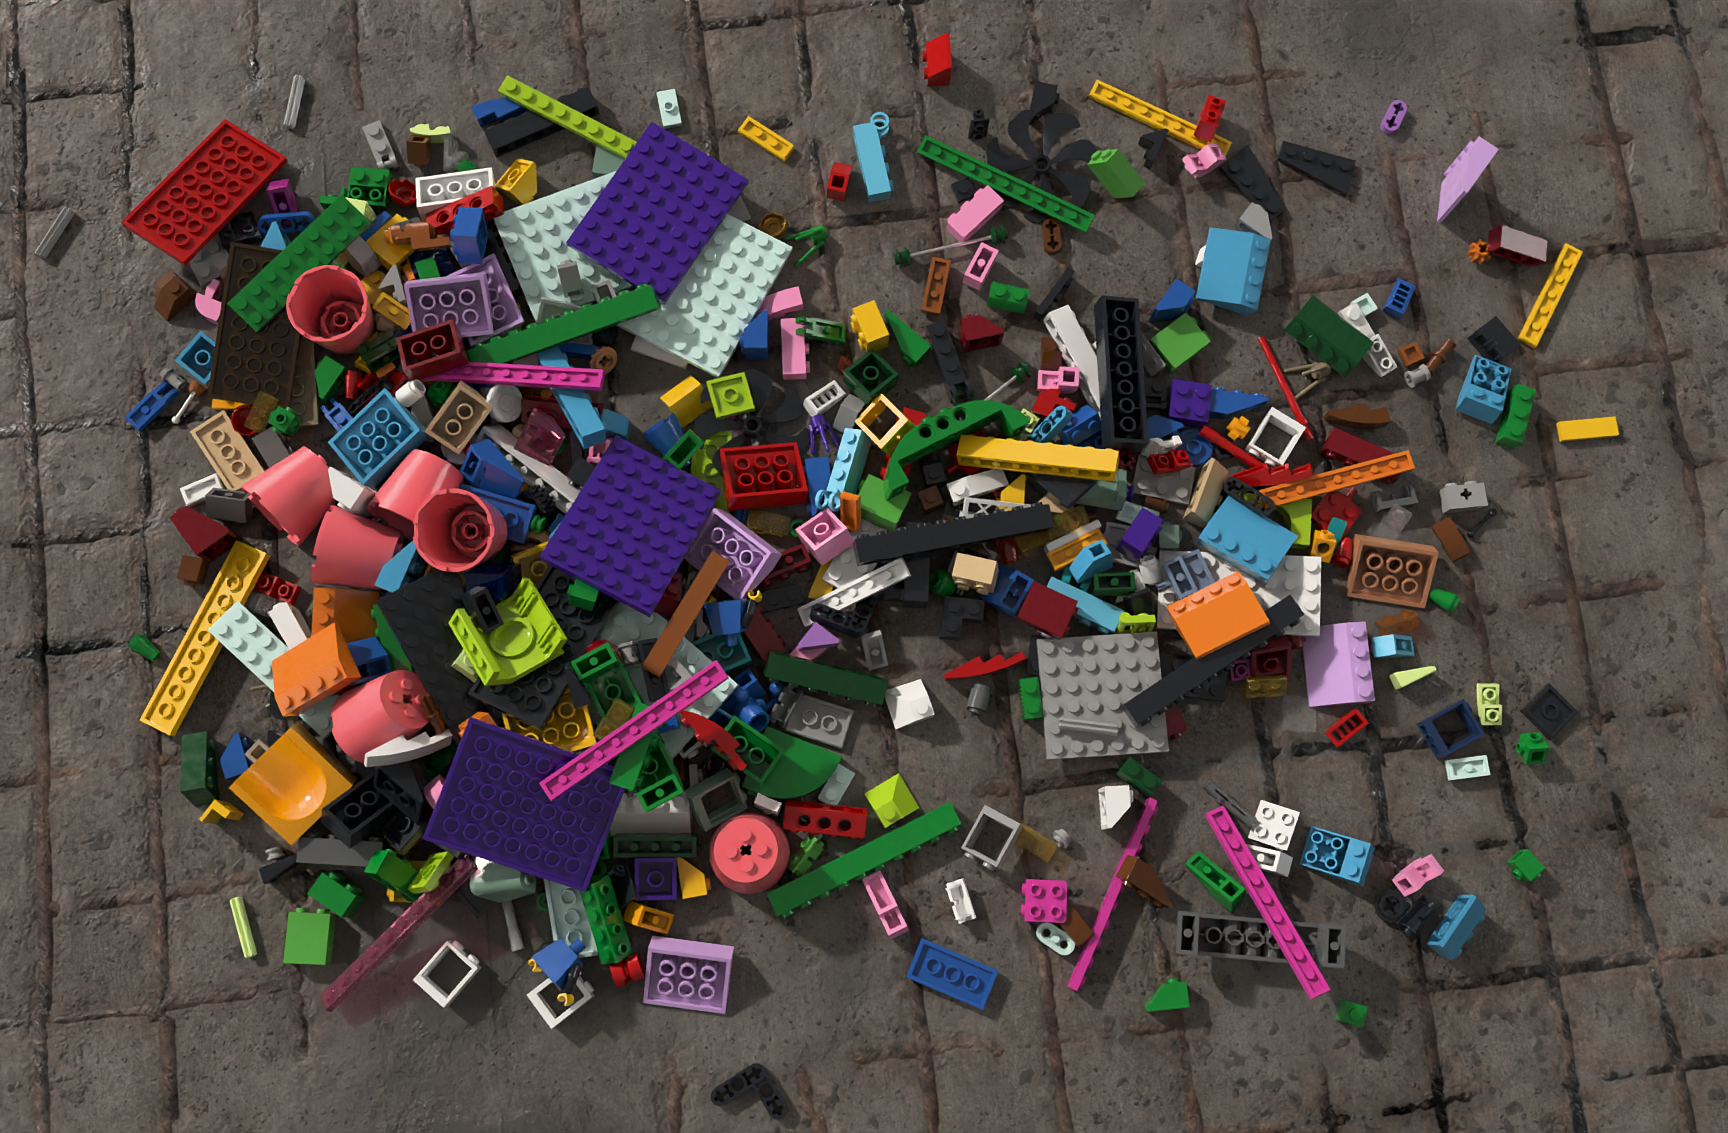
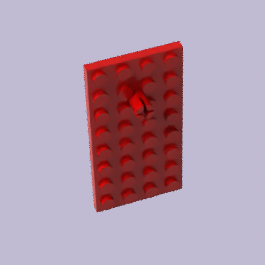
[121,119,287,266]

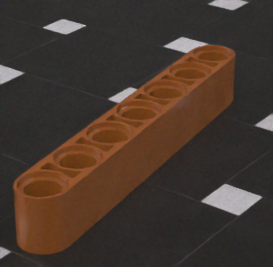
[642,551,730,677]

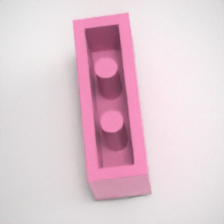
[946,185,1004,242]
[781,318,810,380]

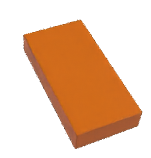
[840,491,862,532]

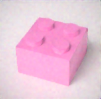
[795,508,853,565]

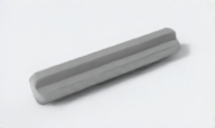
[284,75,305,129]
[35,207,75,259]
[1058,718,1119,736]

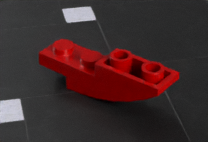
[681,710,747,771]

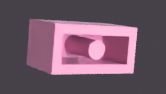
[963,242,999,291]

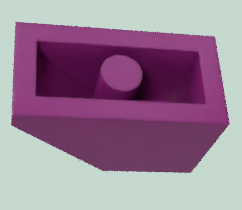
[267,179,299,225]

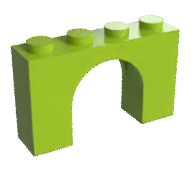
[1232,490,1312,549]

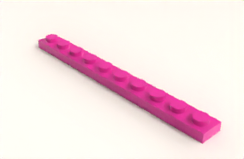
[421,362,605,391]
[539,660,729,801]
[1067,798,1158,991]
[1205,805,1331,1000]

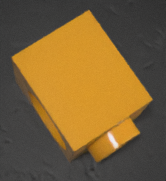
[1308,530,1336,563]

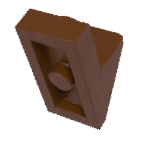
[1040,337,1062,371]

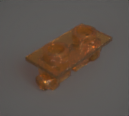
[1375,610,1420,636]

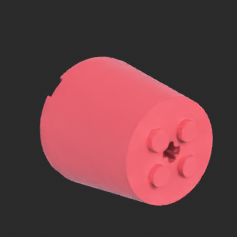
[286,265,376,355]
[241,446,337,546]
[366,449,465,541]
[413,489,508,572]
[311,505,404,590]
[330,670,430,763]
[709,811,790,894]

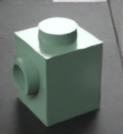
[1156,522,1182,552]

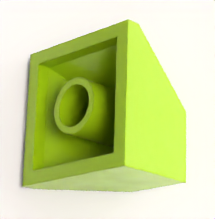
[864,773,919,829]

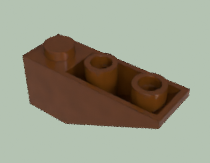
[1116,855,1173,909]

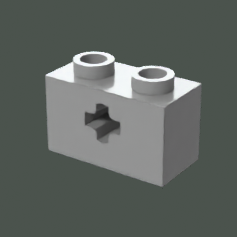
[1439,481,1488,514]

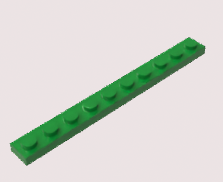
[917,135,1095,233]

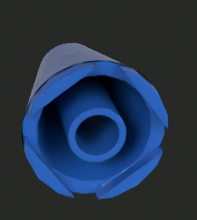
[642,413,693,469]

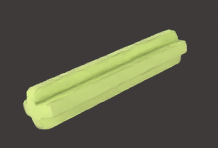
[230,897,257,958]

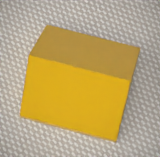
[660,375,713,428]

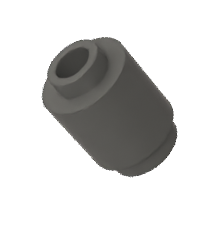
[966,684,991,715]

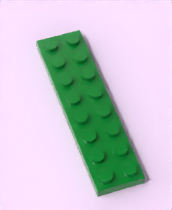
[227,195,371,333]

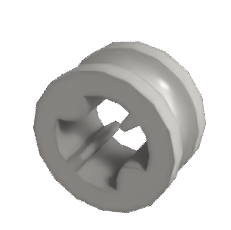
[265,846,286,861]

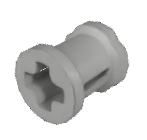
[1404,364,1431,388]
[618,641,640,666]

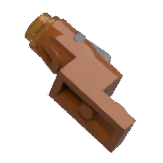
[384,217,454,252]

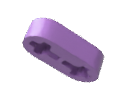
[1380,100,1407,135]

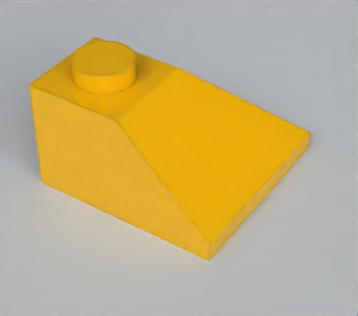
[495,158,537,205]

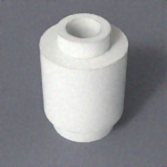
[395,379,426,407]
[1139,555,1162,586]

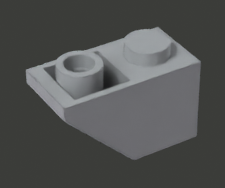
[557,260,584,298]

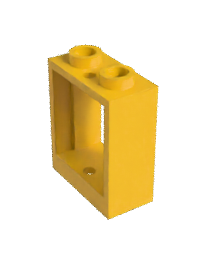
[854,393,915,456]

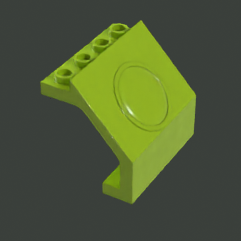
[449,578,567,686]

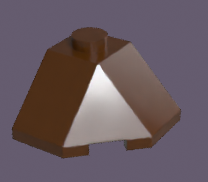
[154,269,196,322]

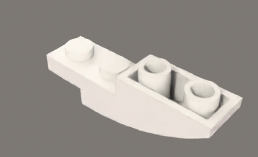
[1338,302,1397,377]

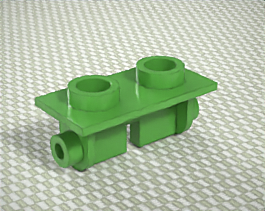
[787,835,825,877]

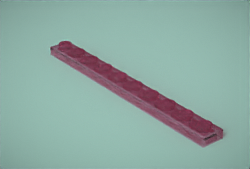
[320,854,478,1012]

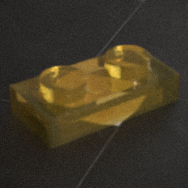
[244,391,279,433]
[1244,675,1288,698]

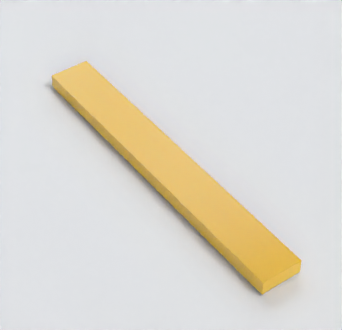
[1088,80,1232,156]

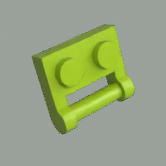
[1113,612,1156,634]

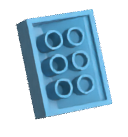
[1196,228,1271,316]
[328,388,430,489]
[1197,495,1298,585]

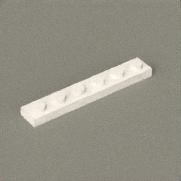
[797,558,911,627]

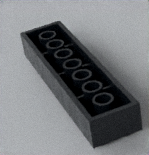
[1094,296,1148,452]

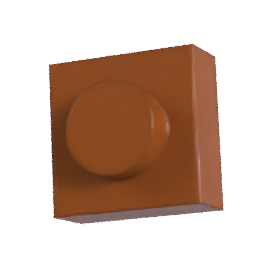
[1397,341,1425,368]

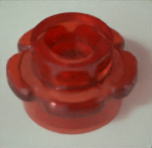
[836,355,851,373]

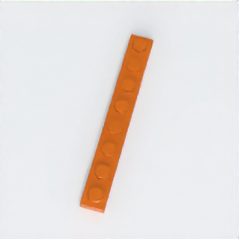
[1259,450,1415,510]

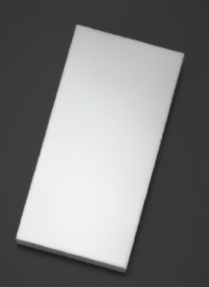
[180,473,225,507]

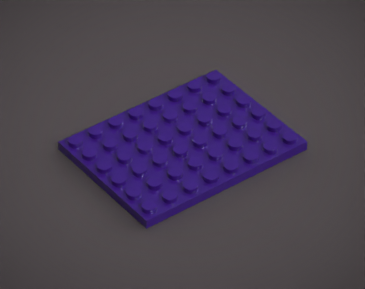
[566,122,749,305]
[539,435,722,617]
[423,717,625,892]

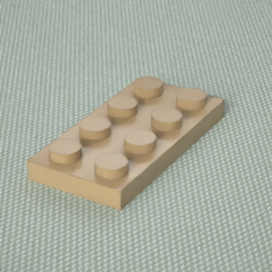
[190,410,265,491]

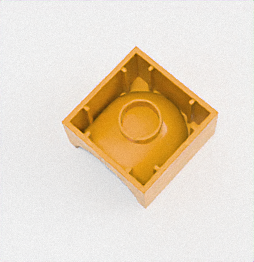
[229,721,357,845]

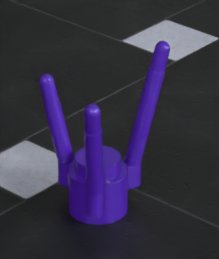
[808,414,840,455]

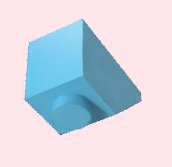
[1371,634,1415,659]

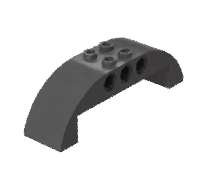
[1176,911,1346,969]

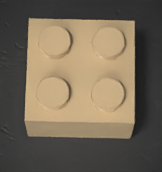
[952,553,999,595]

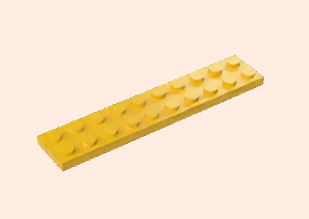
[140,540,271,737]

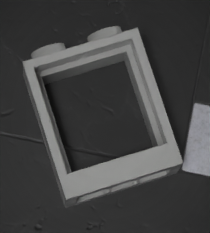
[961,805,1023,871]

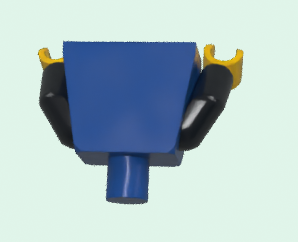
[702,590,762,646]
[528,938,586,1006]

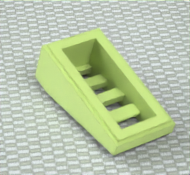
[1389,666,1436,690]

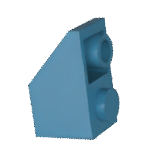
[599,408,631,440]
[1068,539,1113,583]

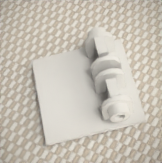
[1248,800,1300,851]

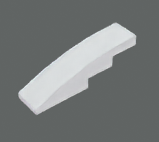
[364,729,452,767]

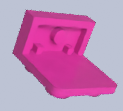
[1021,879,1067,923]

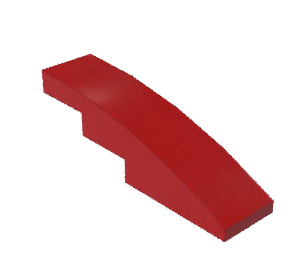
[1229,463,1313,486]
[943,652,1026,681]

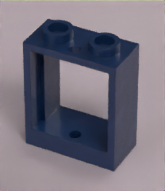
[1416,699,1485,759]

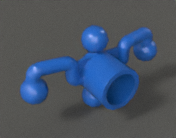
[711,681,785,732]

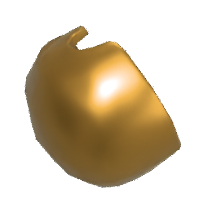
[758,213,788,240]

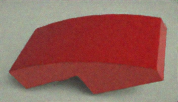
[1147,449,1193,475]
[253,571,302,605]

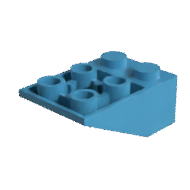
[1456,355,1512,424]
[375,540,427,592]
[1299,826,1375,887]

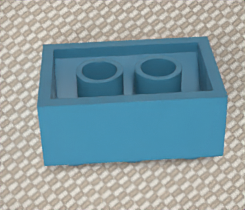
[1425,895,1486,960]

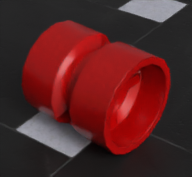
[609,952,646,988]

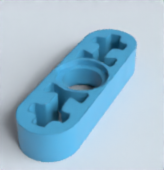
[1026,406,1072,443]

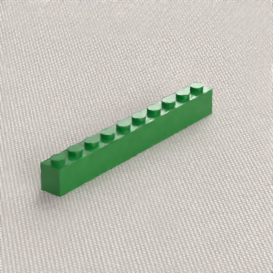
[467,283,662,364]
[767,802,961,918]

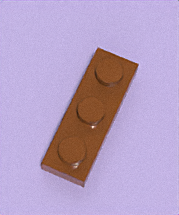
[921,257,951,316]

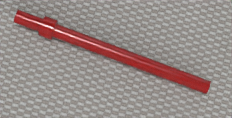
[1258,336,1314,441]

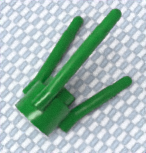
[783,225,828,268]

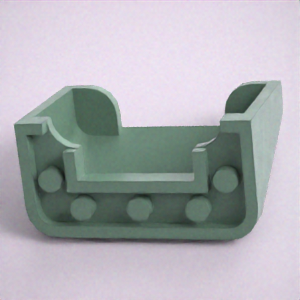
[470,855,536,903]

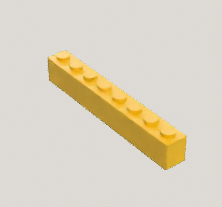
[957,434,1119,482]

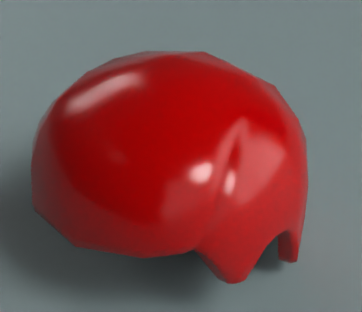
[388,178,417,207]
[231,404,263,436]

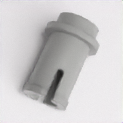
[160,367,187,391]

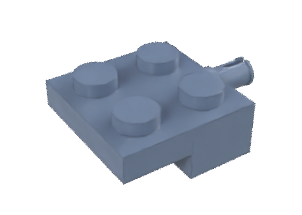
[1156,549,1215,601]

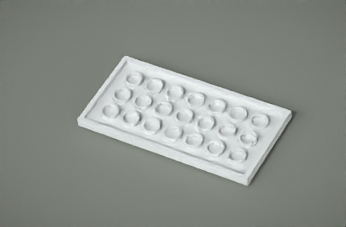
[1157,550,1321,637]

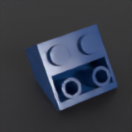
[1058,404,1102,449]
[978,564,1034,618]
[347,637,392,686]

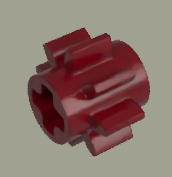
[1118,451,1137,472]

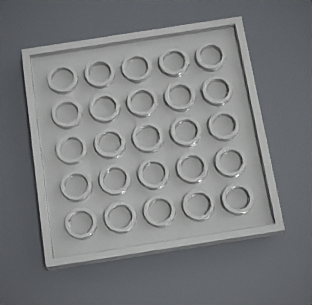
[1036,632,1169,760]

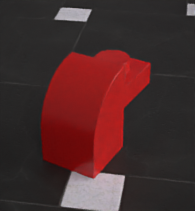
[1031,388,1076,421]

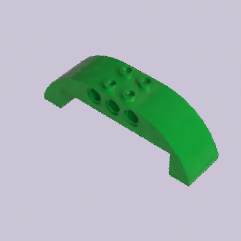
[884,400,1030,501]
[571,642,684,813]

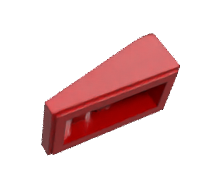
[1324,707,1369,748]

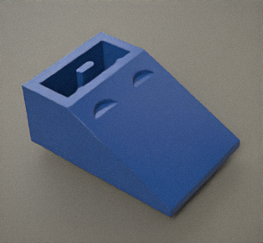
[460,439,525,500]

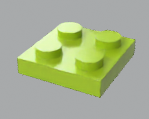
[706,372,755,420]
[407,852,454,894]

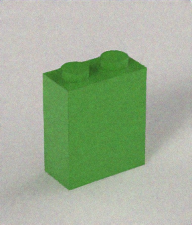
[1087,149,1145,198]
[1149,313,1211,374]
[858,474,912,532]
[283,908,336,965]

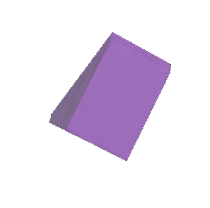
[798,622,839,651]

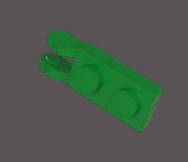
[796,317,845,344]

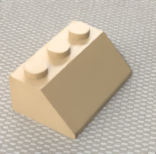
[425,380,493,455]
[1182,458,1229,528]

